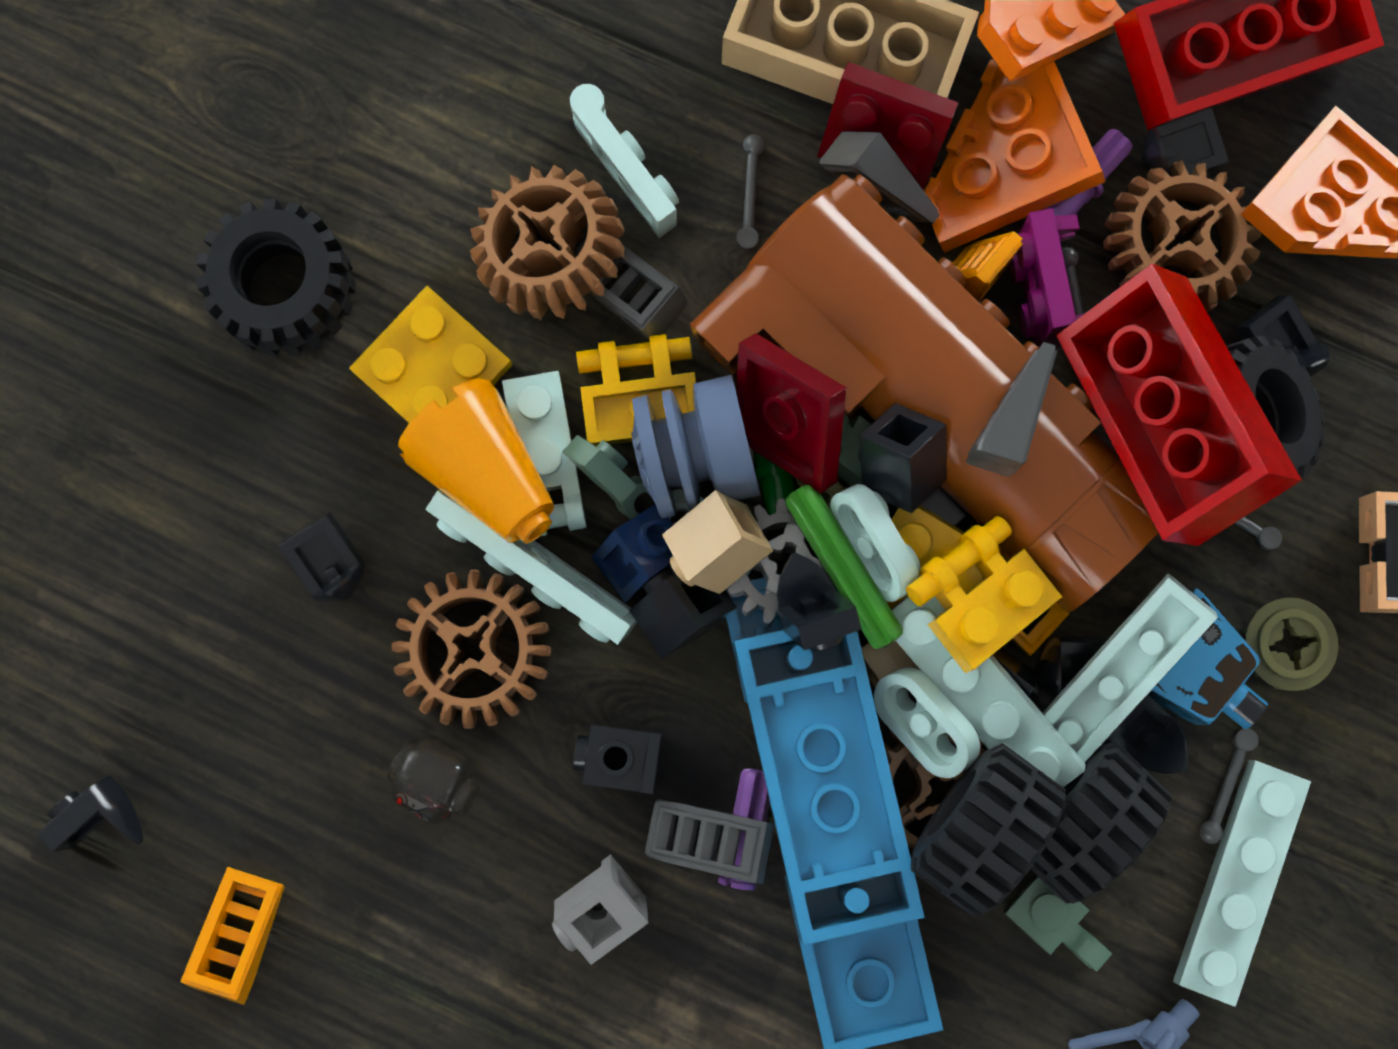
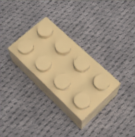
[722,0,979,104]

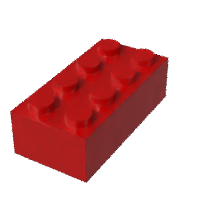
[1113,0,1384,131]
[1056,263,1302,546]

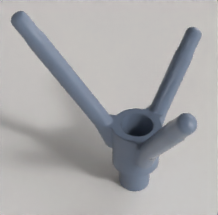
[1068,999,1200,1049]

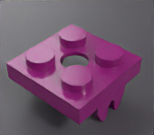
[1008,208,1084,349]

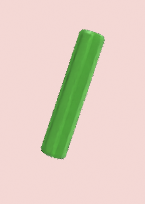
[785,485,903,649]

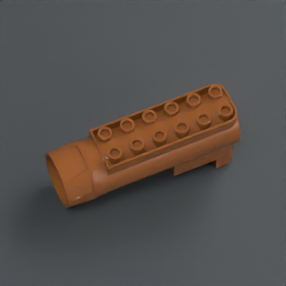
[689,174,1158,613]

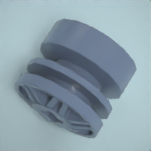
[631,375,760,519]

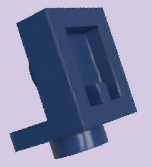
[591,505,674,602]

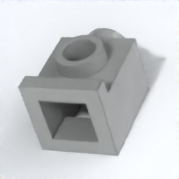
[552,854,649,965]

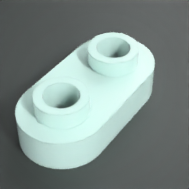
[830,484,920,602]
[874,667,980,778]

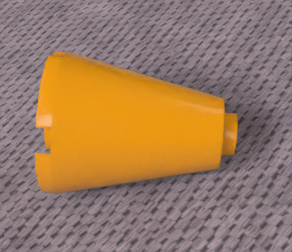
[398,378,554,544]

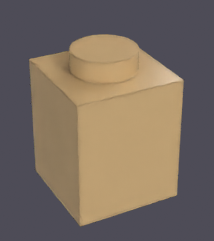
[662,490,773,594]

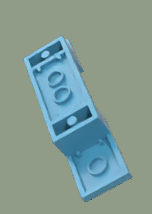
[725,574,943,1049]

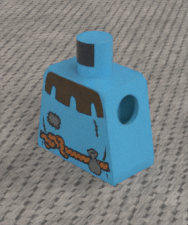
[1147,588,1268,729]

